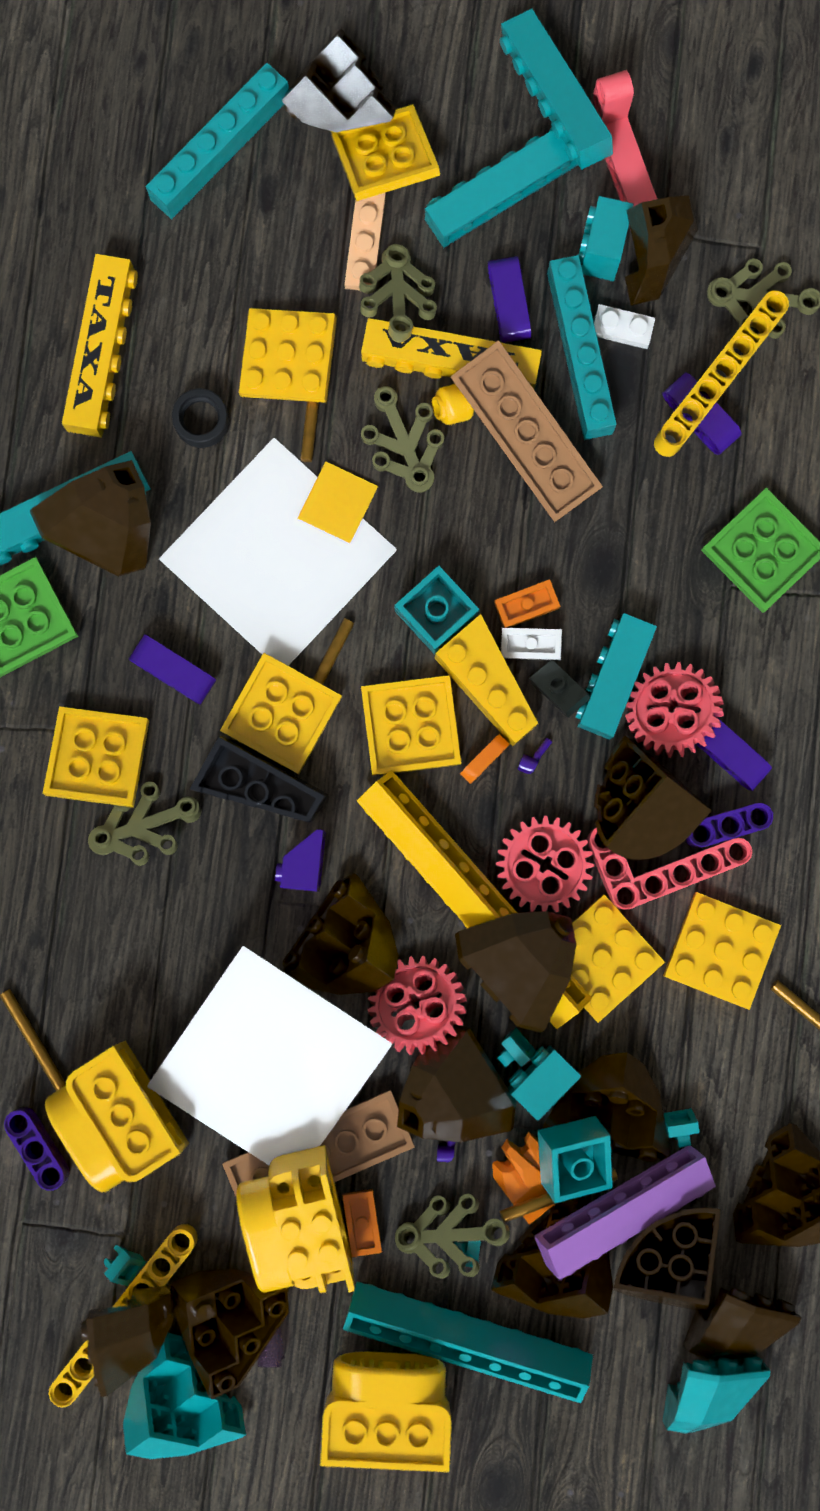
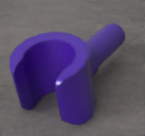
[518,738,552,774]
[437,1141,456,1163]

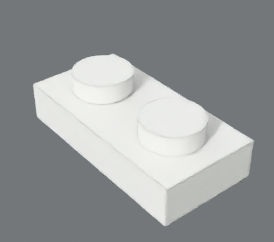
[594,304,655,349]
[501,628,562,660]

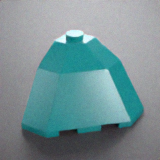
[123,1333,246,1459]

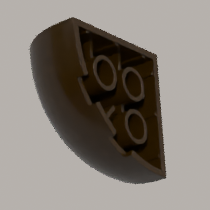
[594,736,712,860]
[613,1208,721,1312]

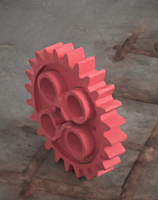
[625,662,724,758]
[496,816,594,913]
[367,956,467,1055]

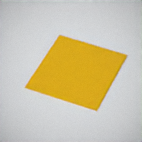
[298,462,378,543]

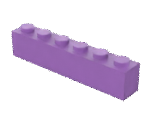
[534,1146,716,1280]

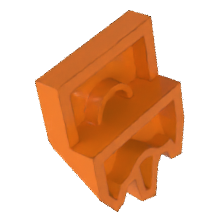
[492,1132,556,1225]

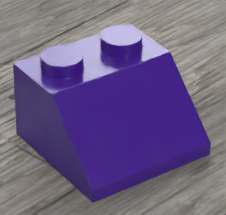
[275,829,326,892]

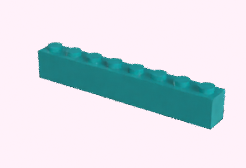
[343,1282,593,1403]

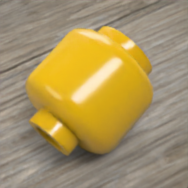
[432,384,474,425]

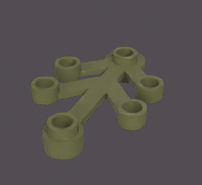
[359,244,437,343]
[707,259,820,339]
[361,386,444,493]
[88,782,202,866]
[395,1194,510,1279]

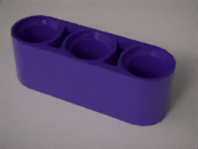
[488,256,531,343]
[662,373,742,455]
[128,634,216,705]
[696,717,772,791]
[686,803,774,848]
[4,1107,70,1191]

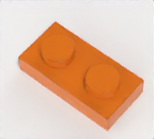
[494,579,561,628]
[342,1189,382,1257]

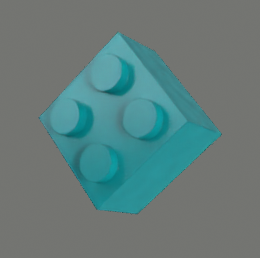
[579,196,634,281]
[394,566,480,655]
[508,1045,581,1121]
[538,1116,613,1203]

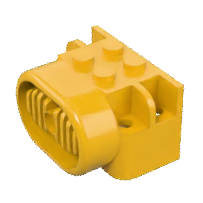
[45,1040,190,1192]
[236,1145,355,1293]
[321,1351,451,1472]

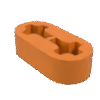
[460,734,510,784]

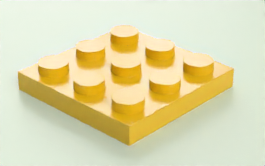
[331,105,440,201]
[239,308,337,403]
[220,653,342,774]
[361,675,461,776]
[43,706,149,808]
[663,892,781,1010]
[571,895,665,1023]

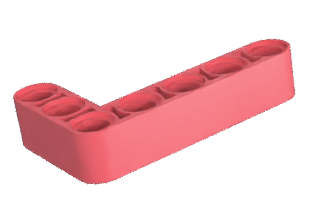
[591,70,657,230]
[587,828,752,910]

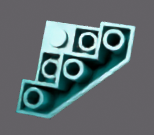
[662,1356,771,1433]

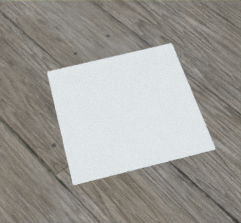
[159,438,397,666]
[147,946,392,1165]

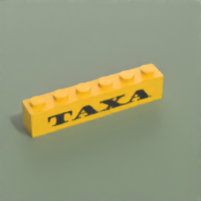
[62,254,138,438]
[361,318,542,389]

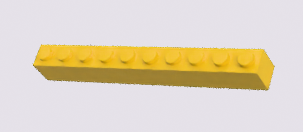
[357,770,592,1029]

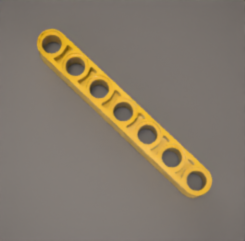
[654,290,789,457]
[49,1224,198,1407]

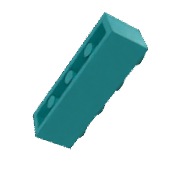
[575,613,657,740]

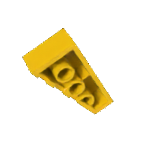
[435,614,538,746]

